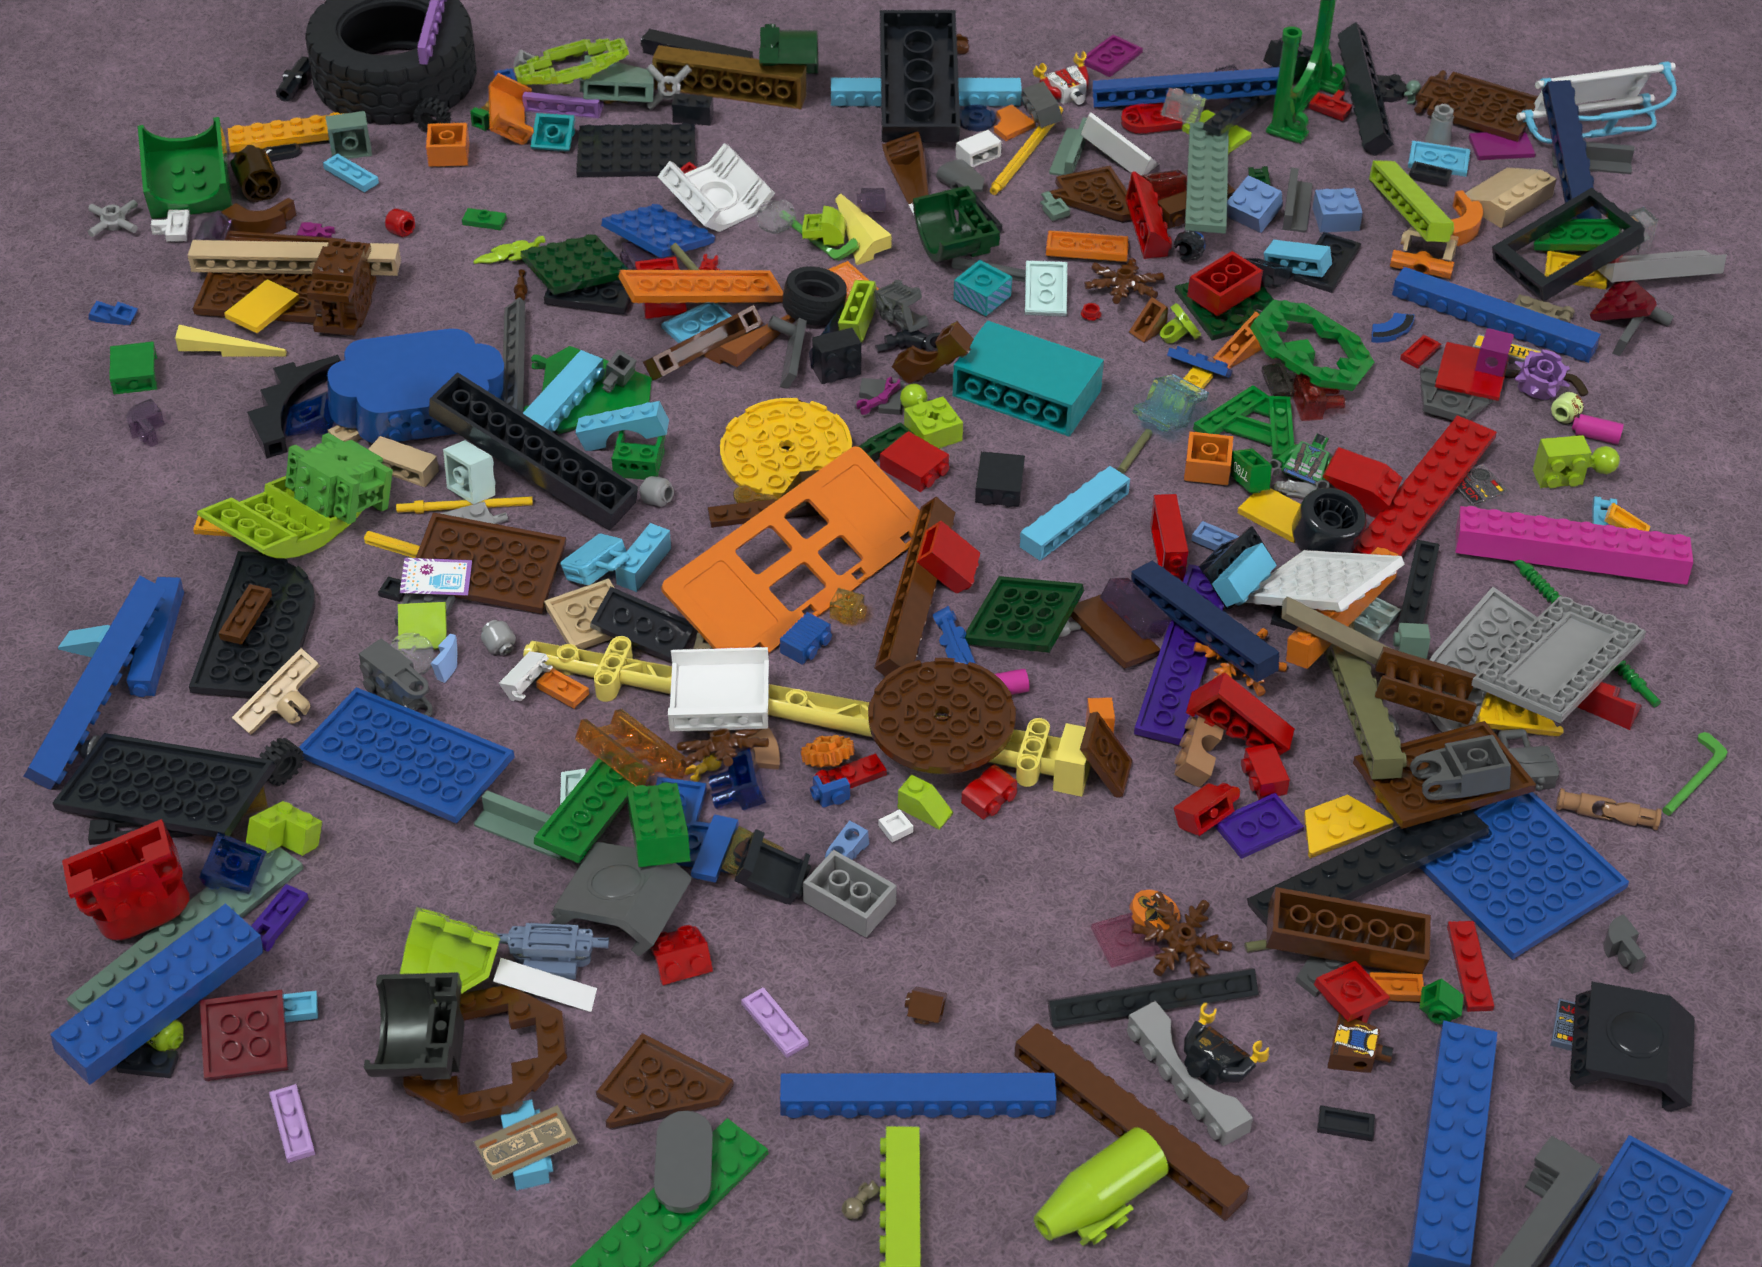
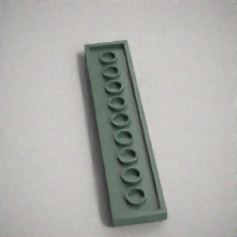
[1185,122,1229,234]
[66,847,303,1013]

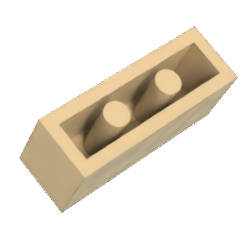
[368,436,439,487]

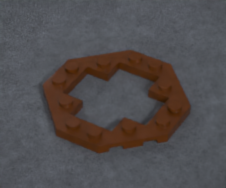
[403,985,567,1124]

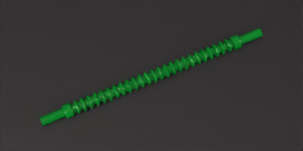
[1512,560,1661,707]

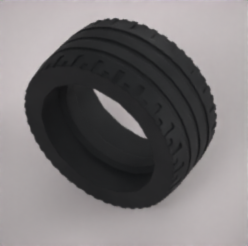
[783,266,847,326]

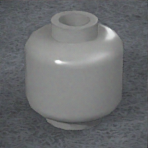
[639,476,674,507]
[480,620,516,655]

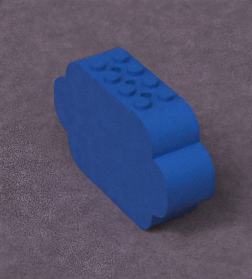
[328,329,504,443]

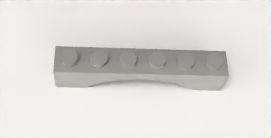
[1127,1001,1253,1147]

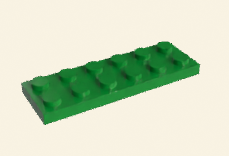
[534,749,650,863]

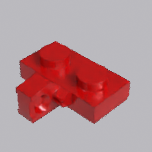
[1309,90,1352,121]

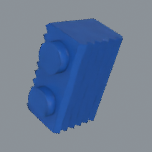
[780,612,832,665]

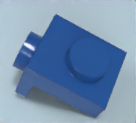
[810,775,850,808]

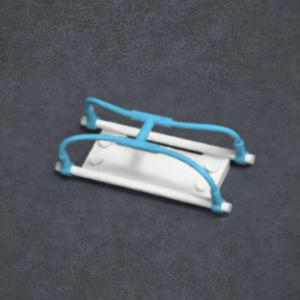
[1517,61,1677,144]

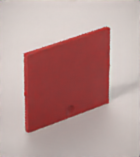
[1435,342,1510,401]

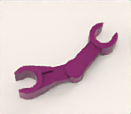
[856,376,901,415]

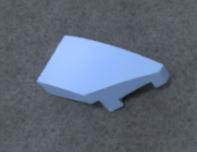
[431,634,457,683]

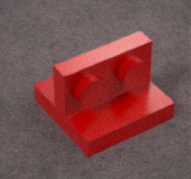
[1314,960,1390,1023]

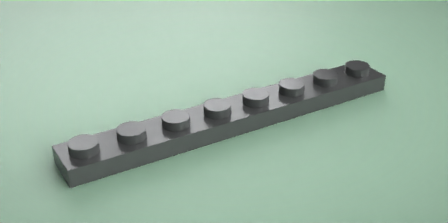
[502,297,525,413]

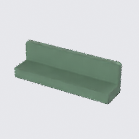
[1049,118,1087,176]
[474,790,563,860]

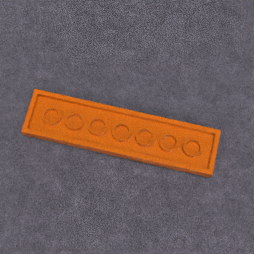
[618,270,783,303]

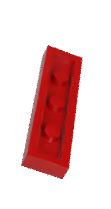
[1447,921,1494,1012]

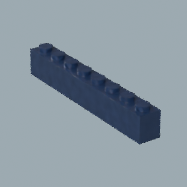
[1542,80,1602,219]
[1131,560,1279,682]

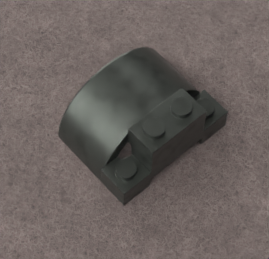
[364,972,465,1079]

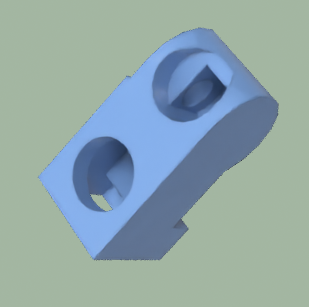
[825,820,869,860]

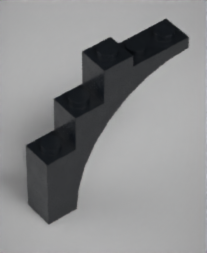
[247,355,341,459]

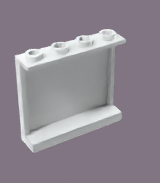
[668,647,769,731]

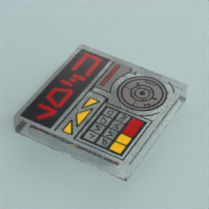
[1455,464,1509,507]

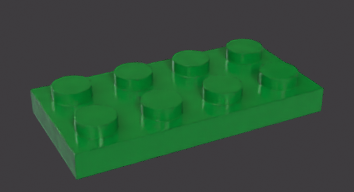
[1533,219,1622,251]

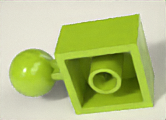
[900,384,963,448]
[1533,435,1620,488]

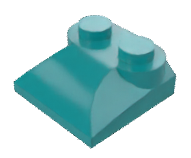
[531,113,575,151]

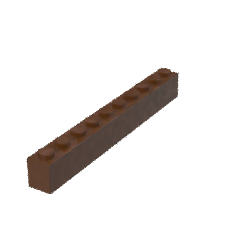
[874,497,956,677]
[1014,1023,1249,1222]

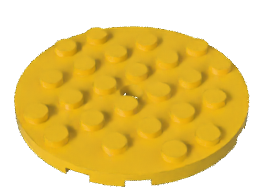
[720,398,852,499]

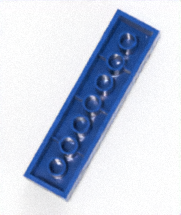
[50,903,263,1085]

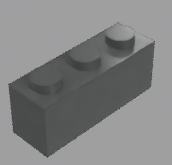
[1021,81,1063,128]

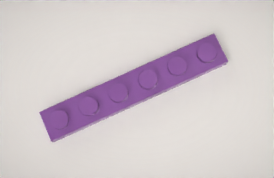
[417,0,447,64]

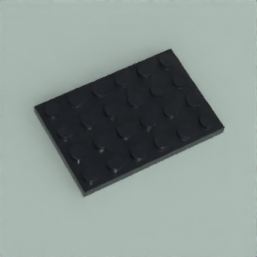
[576,123,695,178]

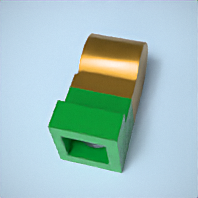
[470,100,490,131]

